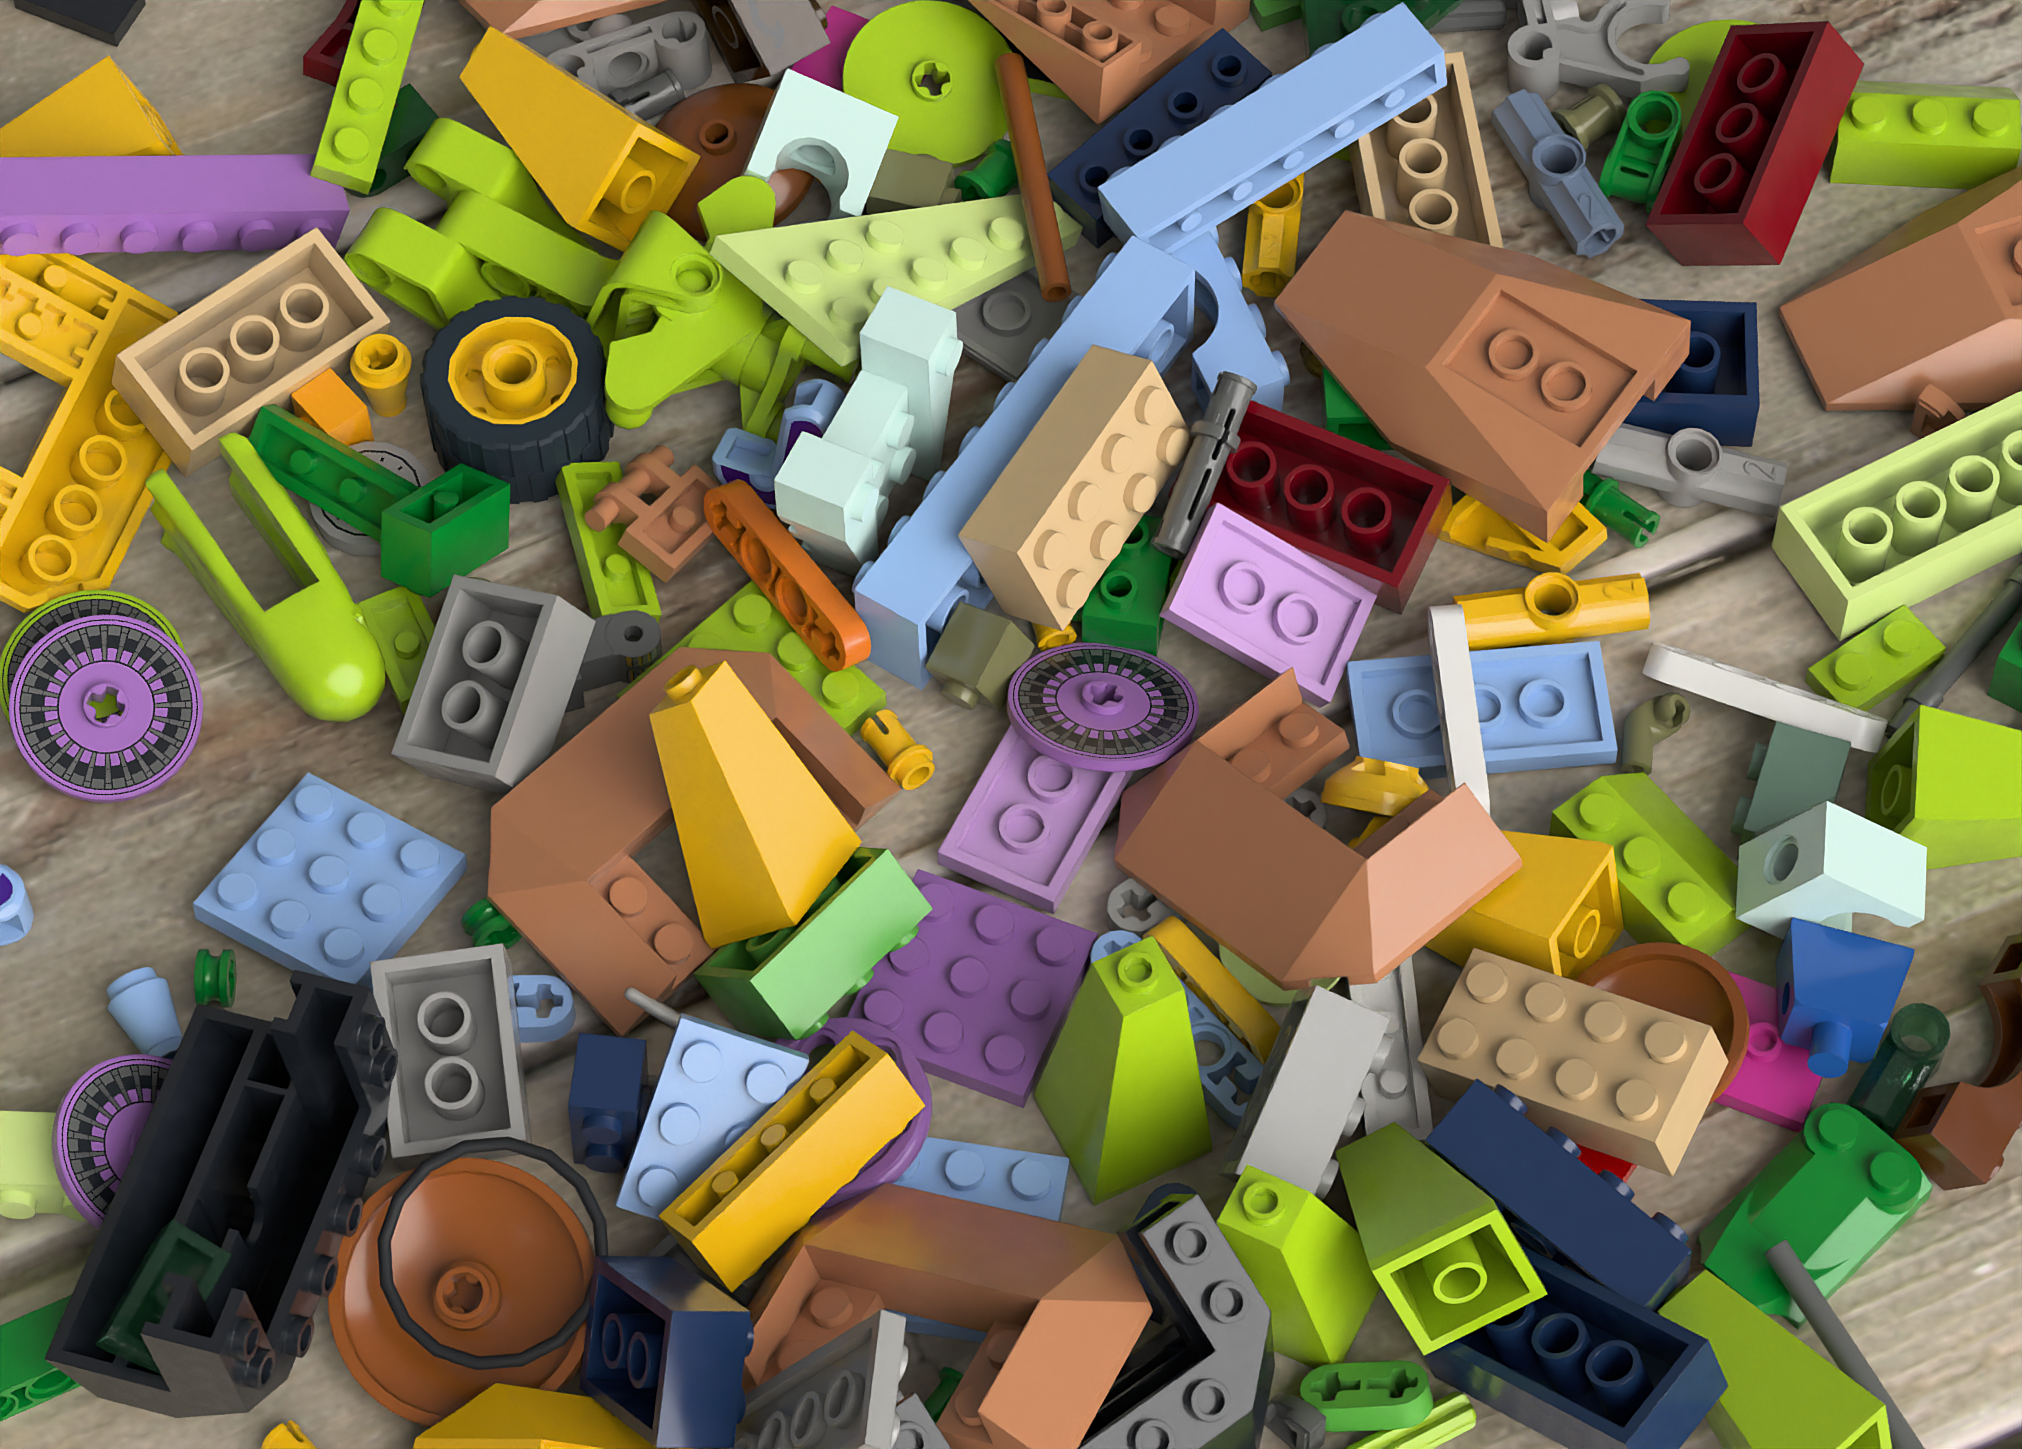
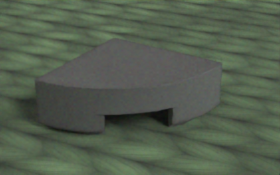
[1264,1392,1326,1449]

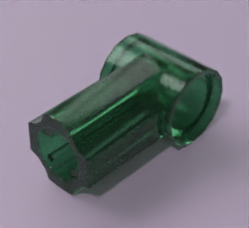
[1846,1003,1951,1138]

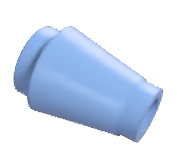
[106,967,183,1061]

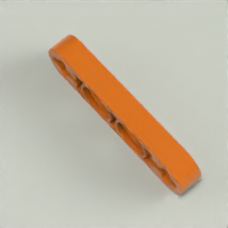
[703,479,871,672]

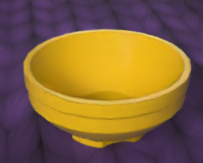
[1319,756,1430,817]

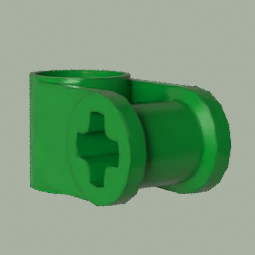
[1598,90,1683,213]

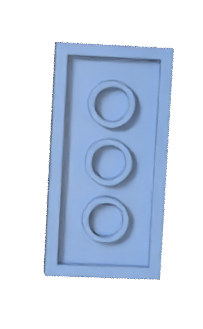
[1346,641,1618,779]

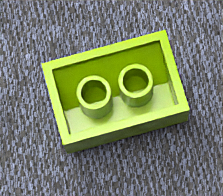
[1830,81,2021,190]
[1549,772,1752,957]

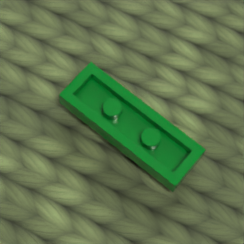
[248,404,420,542]

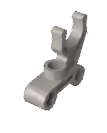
[1504,0,1690,101]
[478,11,712,97]

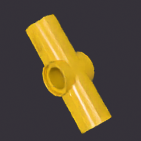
[1241,172,1305,298]
[1452,572,1650,651]

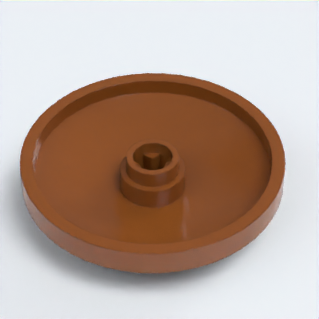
[328,1157,595,1428]

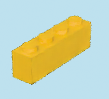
[658,1030,925,1293]

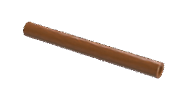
[994,53,1072,302]

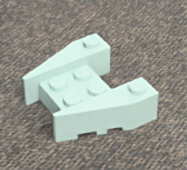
[774,286,963,577]

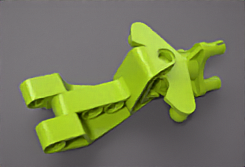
[344,118,862,445]

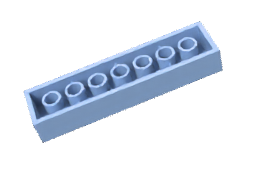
[852,235,1195,690]

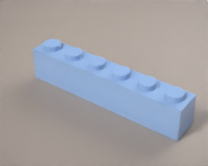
[1097,2,1447,254]

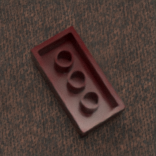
[1645,21,1864,266]
[1168,400,1453,615]

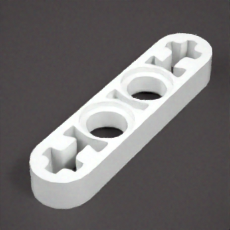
[1427,604,1490,816]
[1642,642,1888,753]

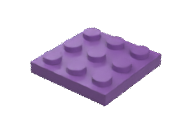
[847,869,1098,1108]

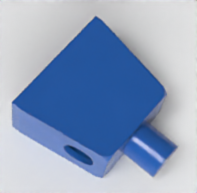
[1775,917,1915,1078]

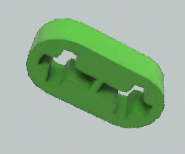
[1300,1360,1434,1432]

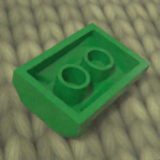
[1696,1102,1933,1330]

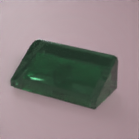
[95,1219,231,1373]

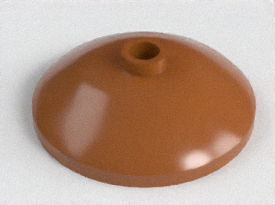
[655,83,815,242]
[1575,942,1750,1105]

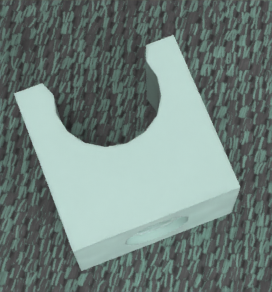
[740,68,898,220]
[1735,801,1927,939]

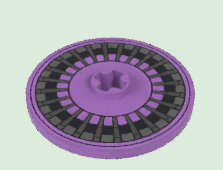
[9,615,203,803]
[1007,643,1199,772]
[52,1054,172,1230]

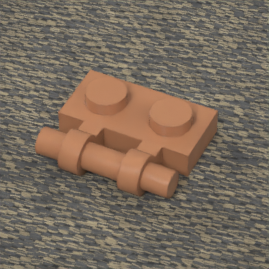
[585,445,721,583]

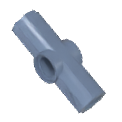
[1491,89,1624,258]

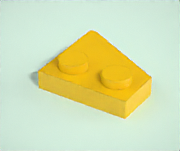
[1438,494,1608,575]

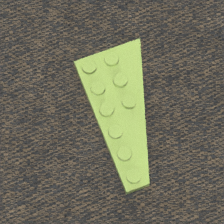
[710,194,1083,367]

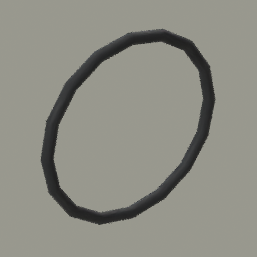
[377,1136,609,1370]

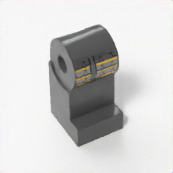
[564,610,662,713]

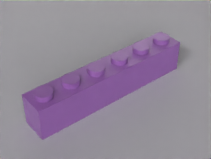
[0,154,350,256]

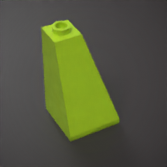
[1865,704,2022,870]
[1034,935,1213,1206]
[1335,1122,1548,1355]
[1217,1164,1381,1369]
[1657,1269,1892,1449]

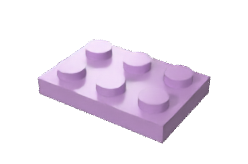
[1159,503,1377,708]
[937,723,1135,914]

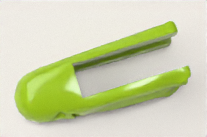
[145,432,385,722]

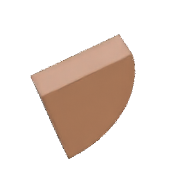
[1910,383,1967,439]

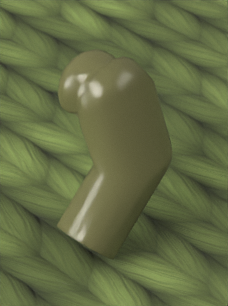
[1620,692,1691,775]

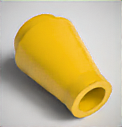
[350,334,412,417]

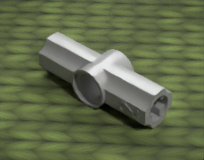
[1591,423,1787,518]

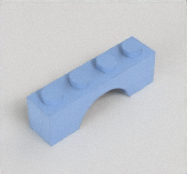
[1122,226,1290,413]

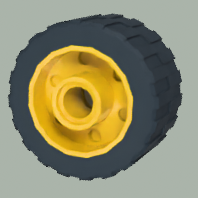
[420,295,615,504]

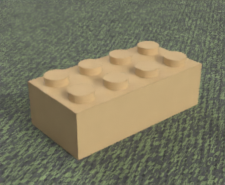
[1348,51,1504,249]
[111,227,391,478]
[958,344,1194,631]
[1417,948,1729,1177]

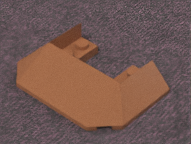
[487,647,902,1037]
[1114,666,1523,991]
[742,1183,1153,1449]

